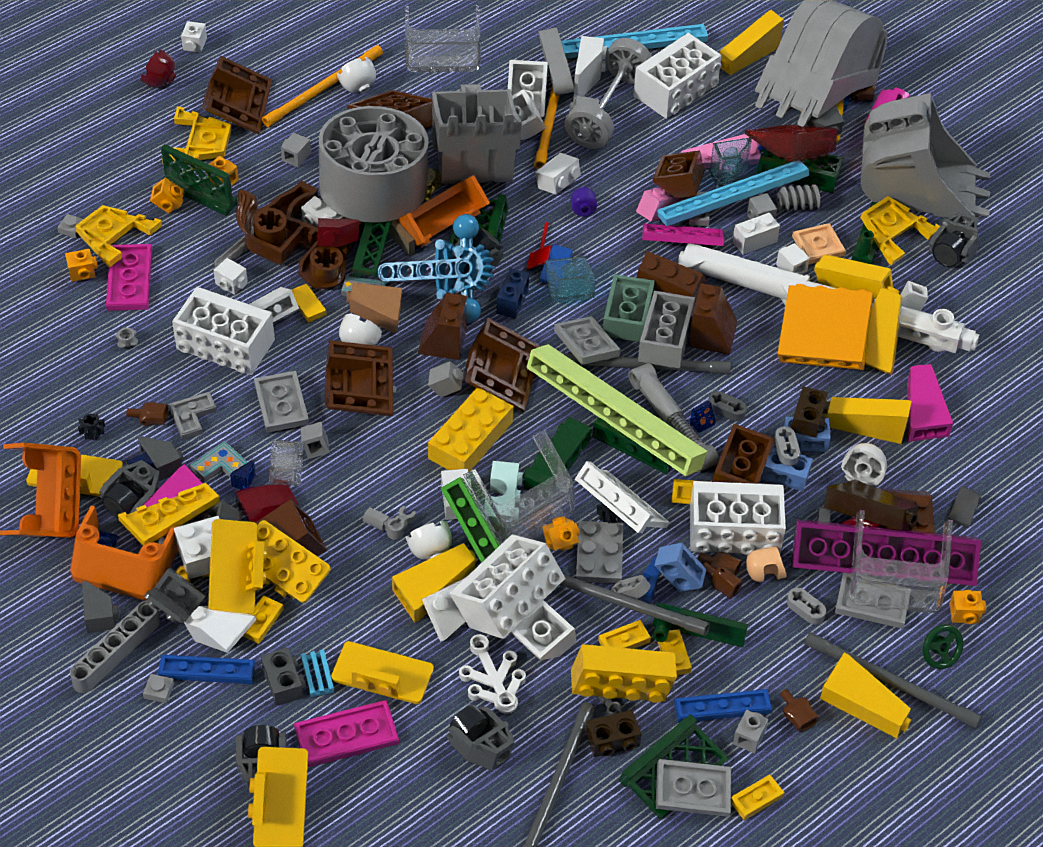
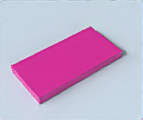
[642,223,724,246]
[106,244,152,311]
[294,700,399,767]

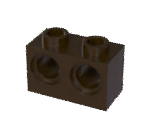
[791,386,830,438]
[586,710,641,757]

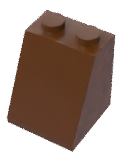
[689,283,737,355]
[418,293,467,360]
[256,499,327,556]

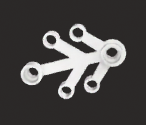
[459,634,526,714]

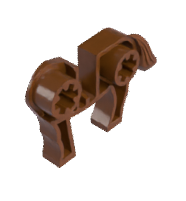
[236,180,365,289]

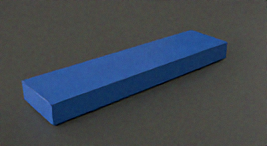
[158,654,256,684]
[674,689,772,723]

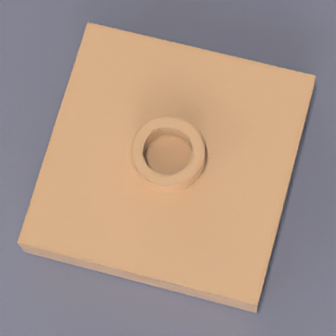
[792,223,846,264]

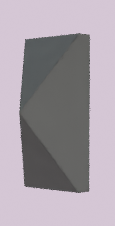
[948,486,982,528]

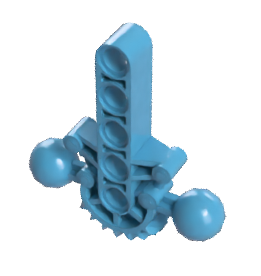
[378,214,495,324]

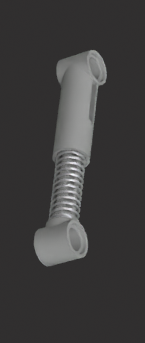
[628,363,719,473]

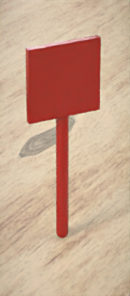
[526,222,551,270]

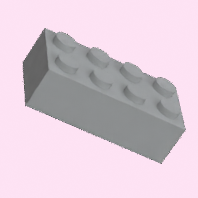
[638,291,695,368]

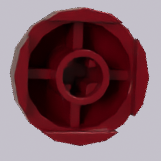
[140,49,176,88]

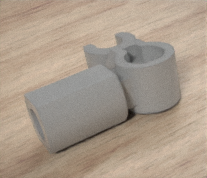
[363,506,416,540]

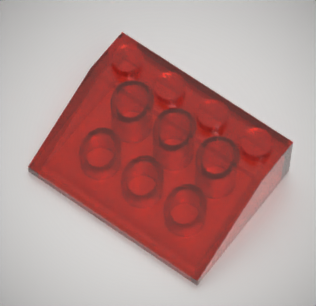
[745,124,837,161]

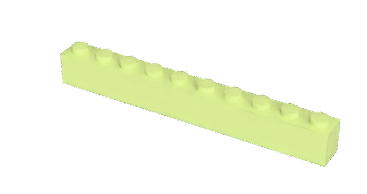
[527,344,708,476]

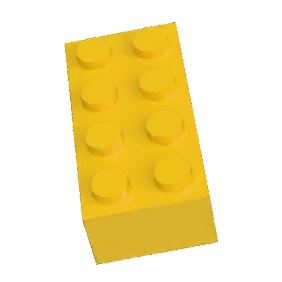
[428,388,513,473]
[571,644,677,703]

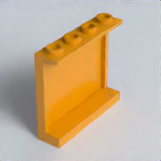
[778,284,874,370]

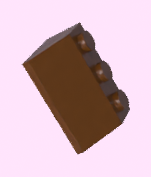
[653,150,705,199]
[637,251,706,306]
[712,424,775,484]

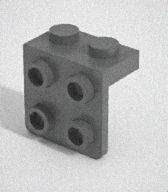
[144,568,207,623]

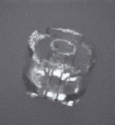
[269,440,304,486]

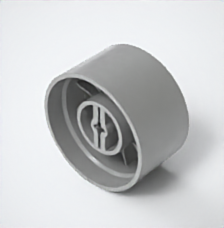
[319,106,428,222]

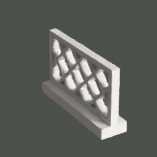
[575,461,670,533]

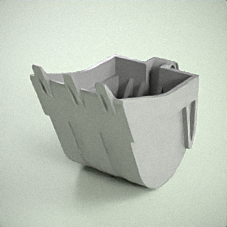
[755,0,887,127]
[432,84,522,185]
[861,93,990,218]

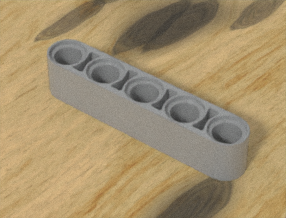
[538,27,574,96]
[70,600,160,693]

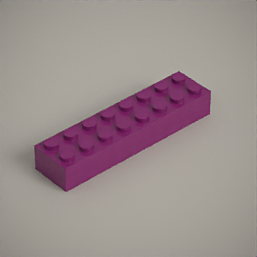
[791,519,981,586]

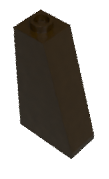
[824,479,919,530]

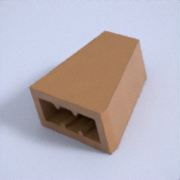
[346,283,402,333]

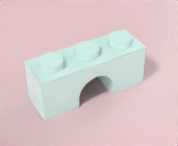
[485,461,523,530]

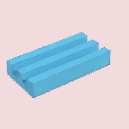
[301,649,334,697]

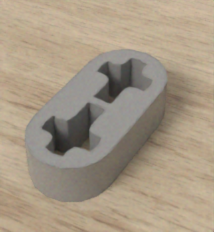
[775,426,800,466]
[611,575,650,598]
[787,588,826,625]

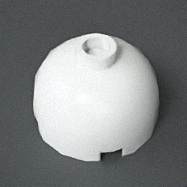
[337,57,376,94]
[339,314,382,346]
[841,443,887,486]
[405,521,452,560]

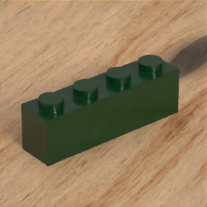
[523,417,592,500]

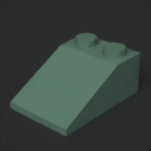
[603,274,655,342]

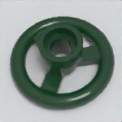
[922,624,964,670]

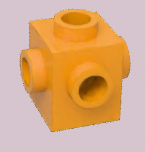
[207,156,239,186]
[150,177,184,214]
[65,249,98,282]
[542,516,580,551]
[949,590,986,624]

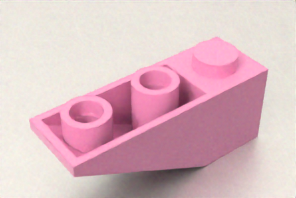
[636,187,685,222]

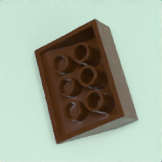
[347,90,432,128]

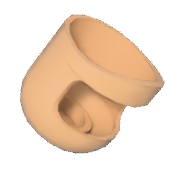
[746,546,787,582]

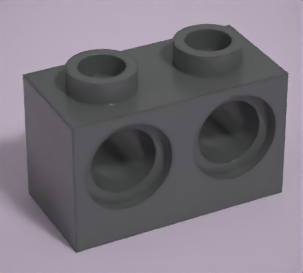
[261,647,306,706]

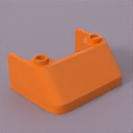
[396,175,490,248]
[0,442,81,538]
[70,505,179,600]

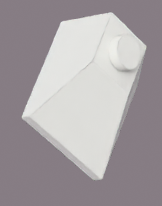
[184,606,257,653]

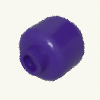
[570,187,597,217]

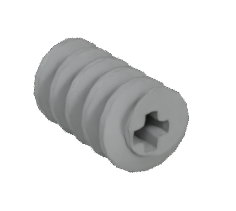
[777,185,820,211]

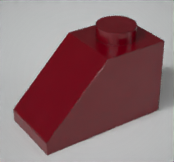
[317,218,359,247]

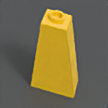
[719,10,784,75]
[814,254,893,299]
[864,286,903,375]
[823,397,912,444]
[392,543,477,623]
[820,652,912,738]

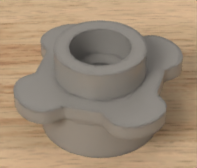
[115,327,138,348]

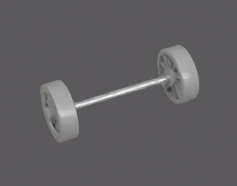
[564,38,652,149]

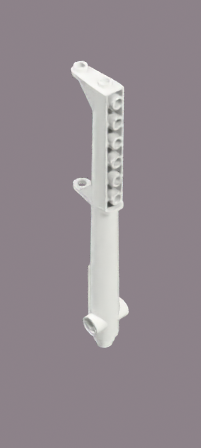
[678,243,979,353]

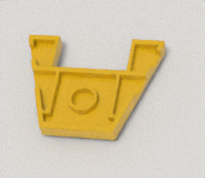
[162,106,232,163]
[860,196,940,265]
[76,205,162,267]

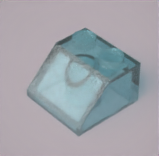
[710,137,752,188]
[545,256,595,303]

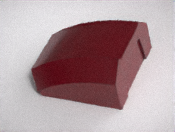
[235,484,299,523]

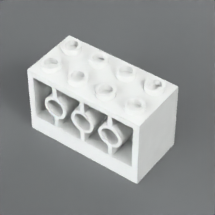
[634,33,722,119]
[172,287,275,375]
[690,481,786,555]
[449,534,566,639]

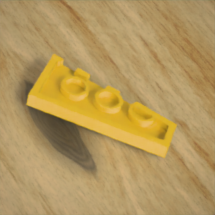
[118,483,220,546]

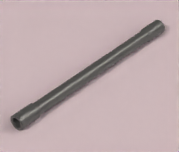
[562,353,731,374]
[559,574,710,636]
[804,632,982,729]
[522,702,595,847]

